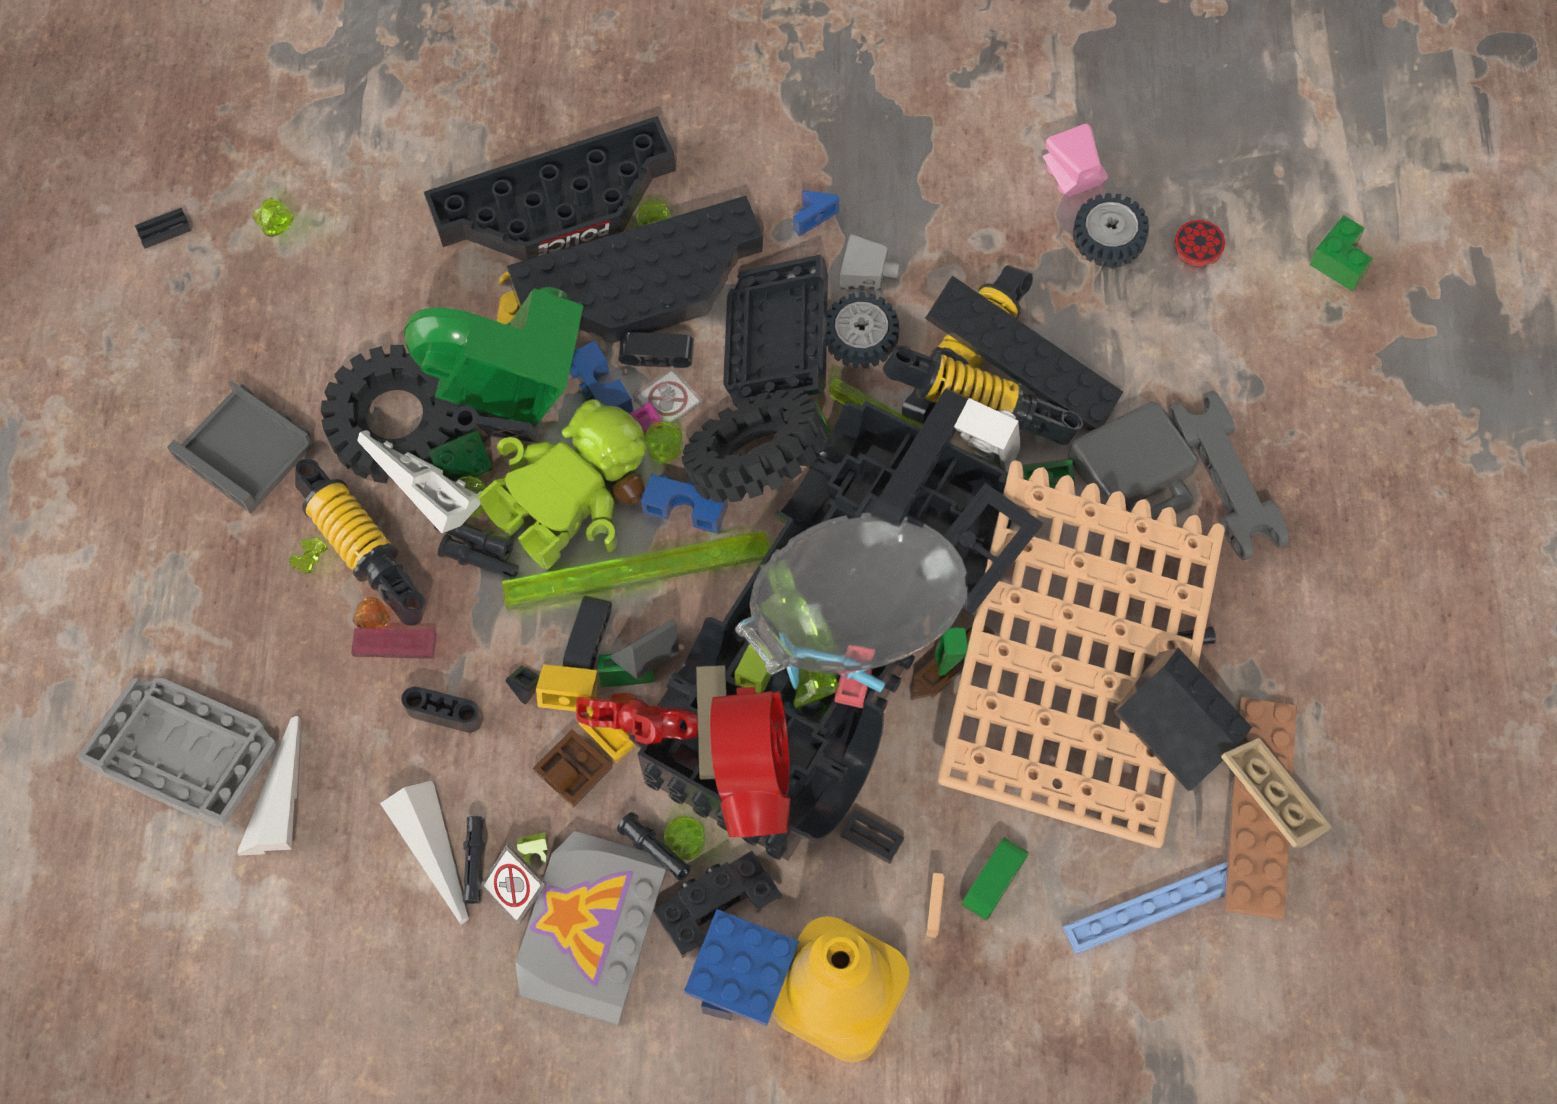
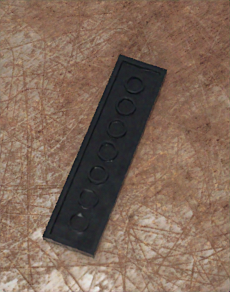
[925,275,1123,431]

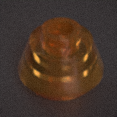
[353,597,390,630]

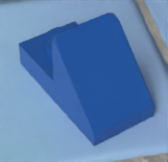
[793,191,839,237]

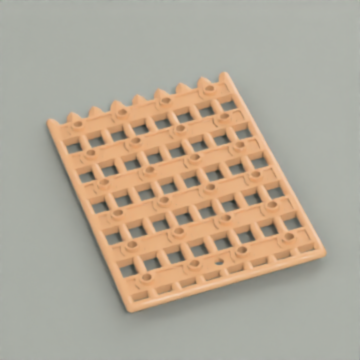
[937,460,1225,848]

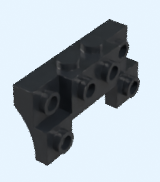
[654,851,782,958]

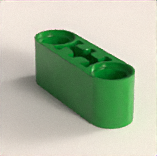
[961,837,1029,921]

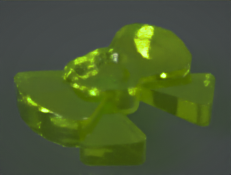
[289,538,328,574]

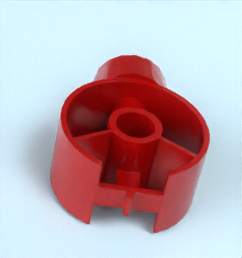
[710,686,791,838]

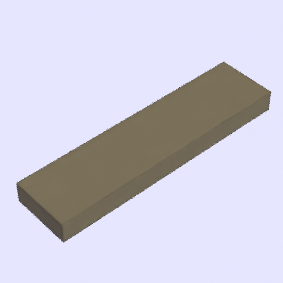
[696,666,726,779]

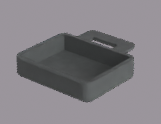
[1069,402,1198,520]

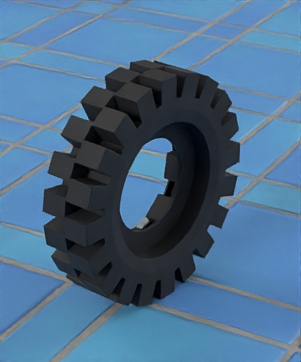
[320,345,463,484]
[682,390,828,503]

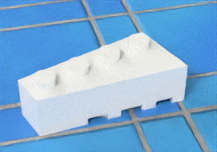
[954,398,1021,472]

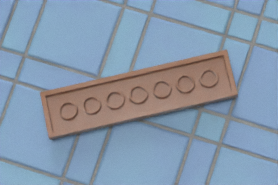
[1224,697,1297,920]

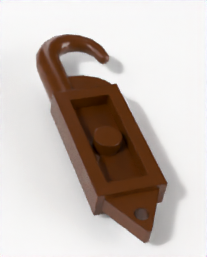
[910,626,996,700]

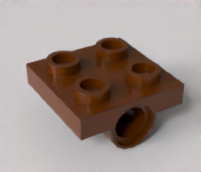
[533,729,613,808]

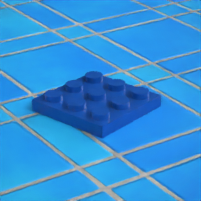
[684,909,799,1026]

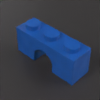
[570,340,634,413]
[641,474,728,534]

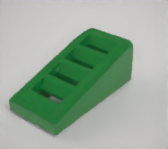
[935,628,968,675]

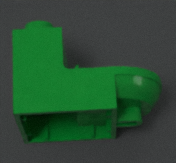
[404,287,583,428]

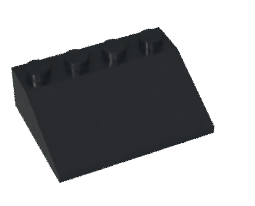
[1113,647,1252,791]

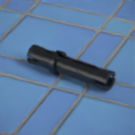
[463,816,486,904]

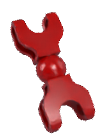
[576,692,698,744]

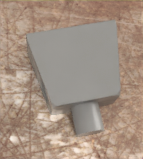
[840,235,900,290]

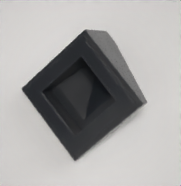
[505,665,540,705]

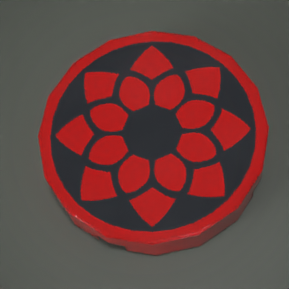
[1174,220,1225,267]

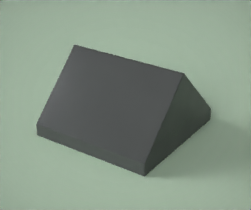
[610,619,679,679]

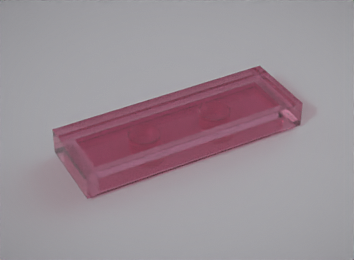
[351,628,437,659]

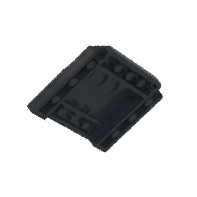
[723,254,828,407]

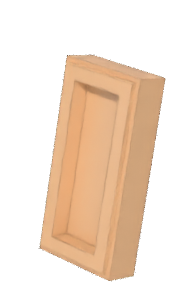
[926,873,945,938]

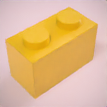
[536,664,598,713]

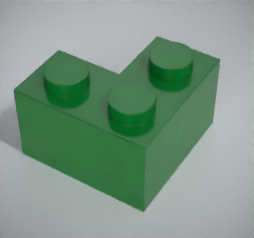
[1310,215,1373,292]

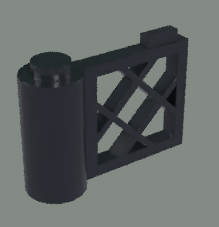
[452,405,541,443]

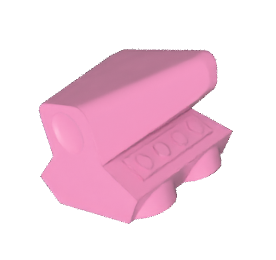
[1043,123,1109,197]

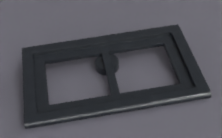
[914,483,1043,615]

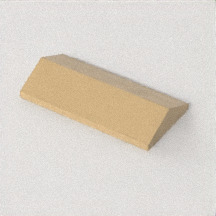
[1221,738,1332,848]

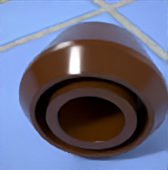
[611,473,645,506]

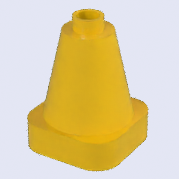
[772,916,910,1062]

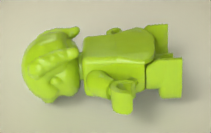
[477,399,647,570]

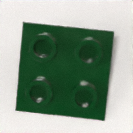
[428,430,493,482]

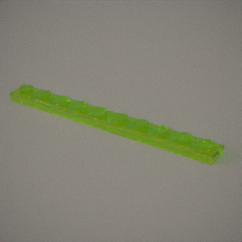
[501,530,769,610]

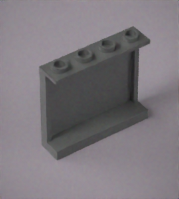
[167,381,313,514]

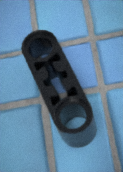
[618,332,694,368]
[563,595,612,670]
[401,686,483,733]

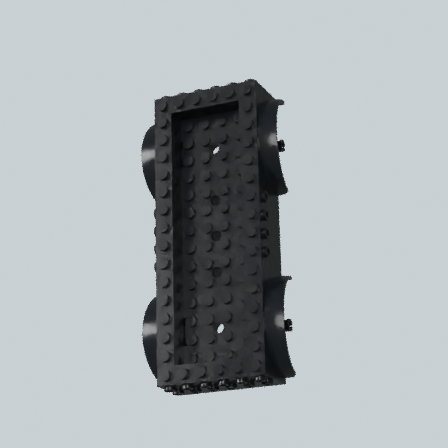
[628,401,1013,861]

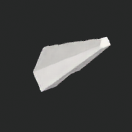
[357,430,482,533]
[237,716,301,856]
[380,781,469,925]

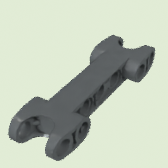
[1169,391,1289,560]

